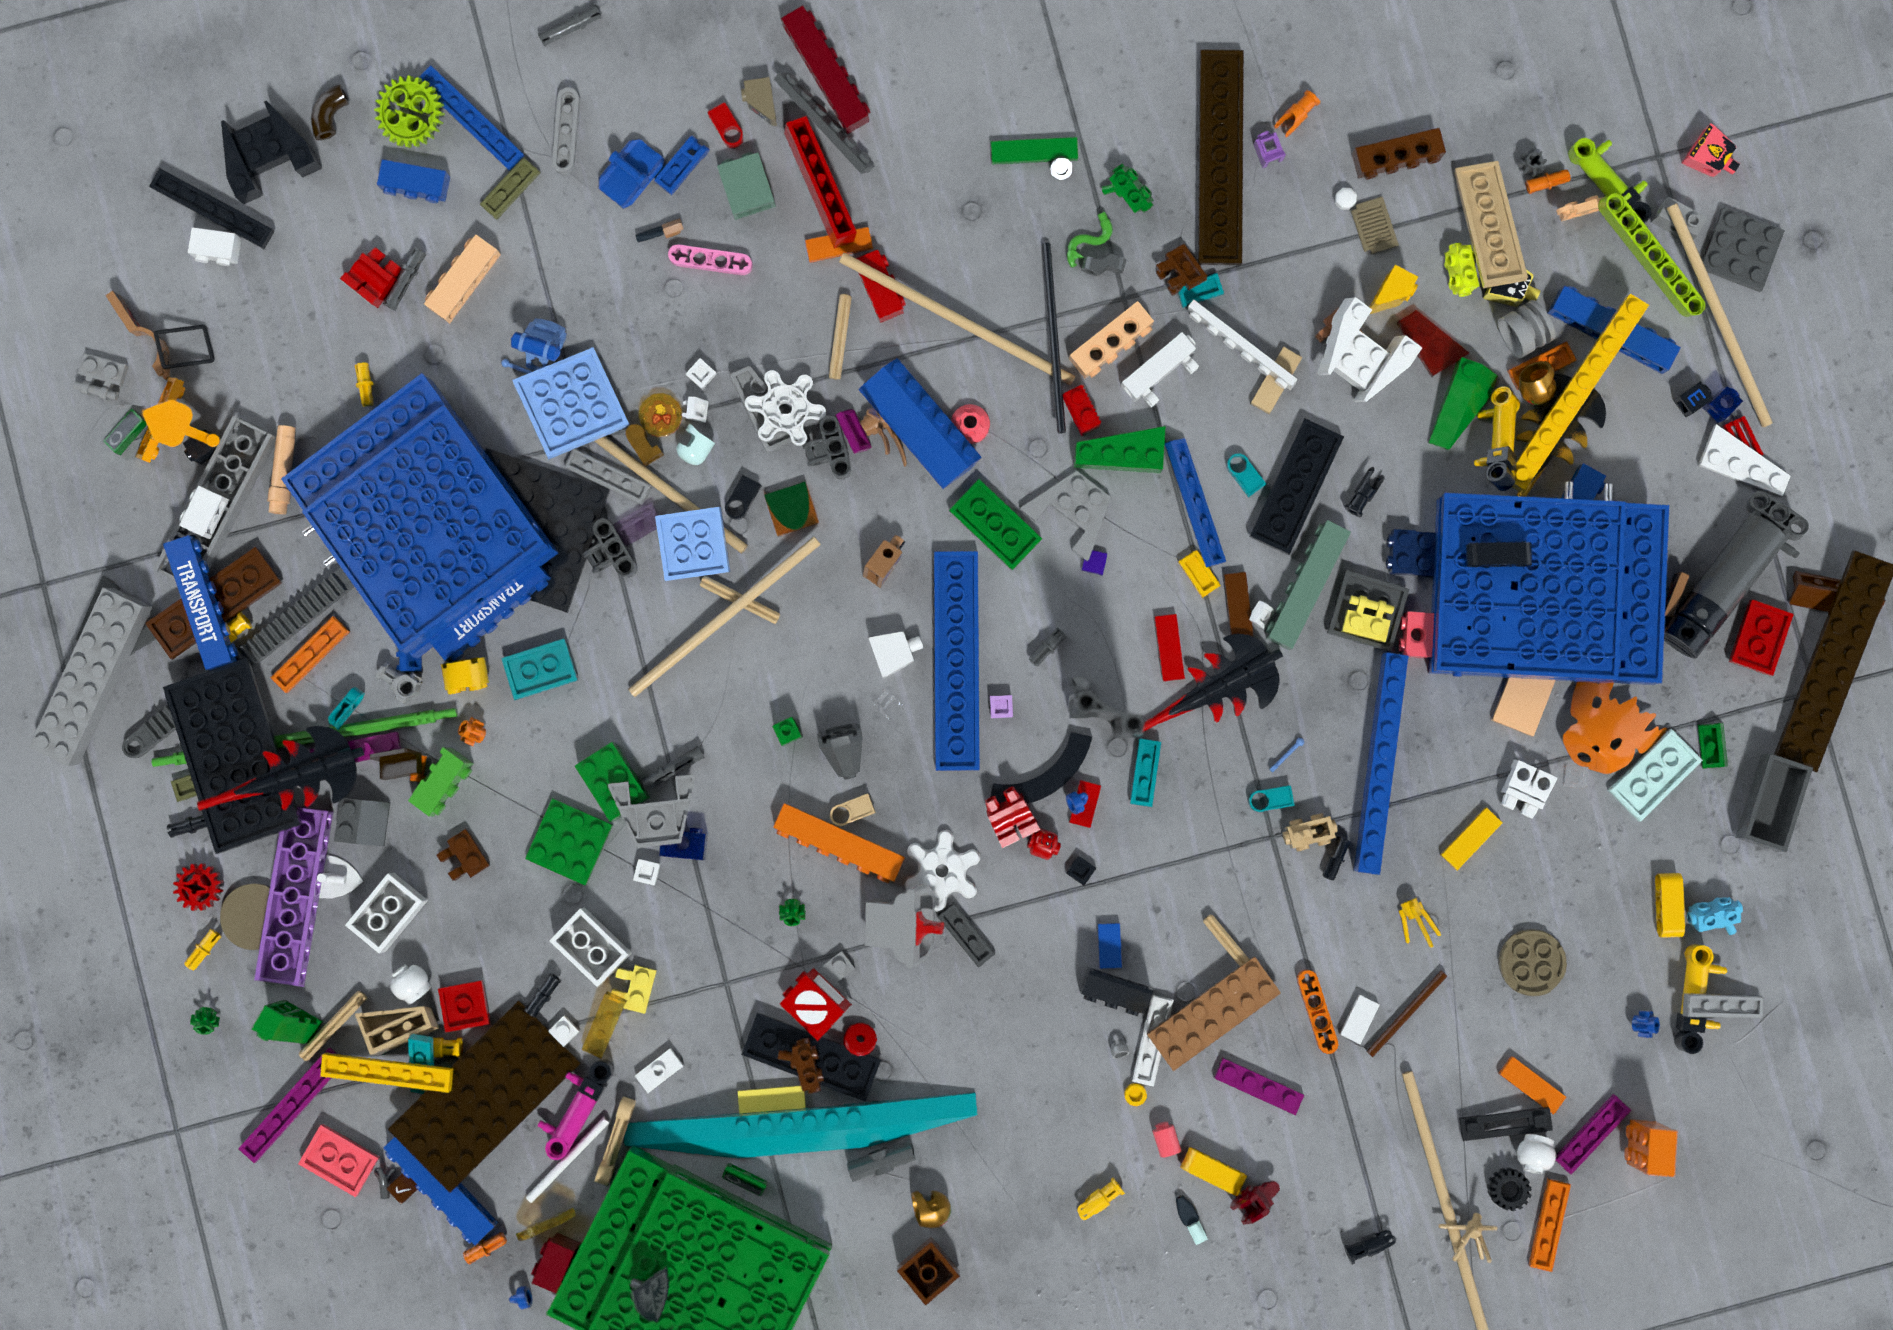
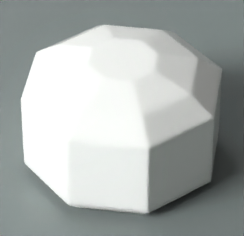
[1335,188,1357,210]

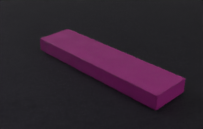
[1555,1094,1632,1175]

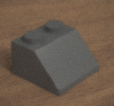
[334,797,390,846]

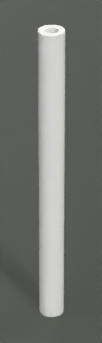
[526,1117,610,1203]

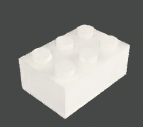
[345,873,428,954]
[550,907,632,987]

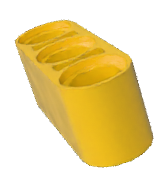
[1655,873,1685,938]
[1180,1147,1247,1196]

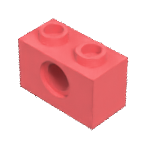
[1399,612,1434,658]

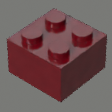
[531,1233,581,1294]

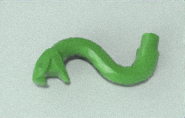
[1067,212,1113,267]

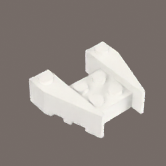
[1318,297,1422,402]

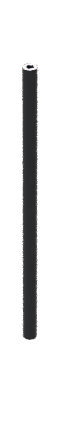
[1042,243,1066,434]

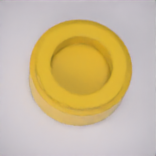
[1124,1083,1147,1106]

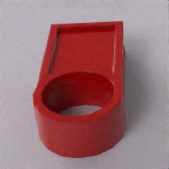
[707,102,744,148]

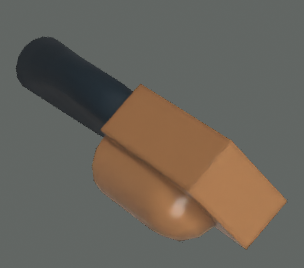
[635,219,684,243]

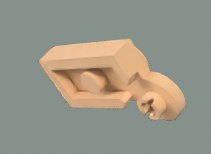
[1556,195,1603,222]

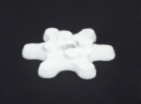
[745,370,826,446]
[904,830,980,912]

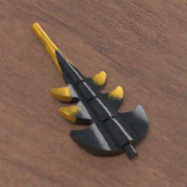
[1516,374,1606,497]

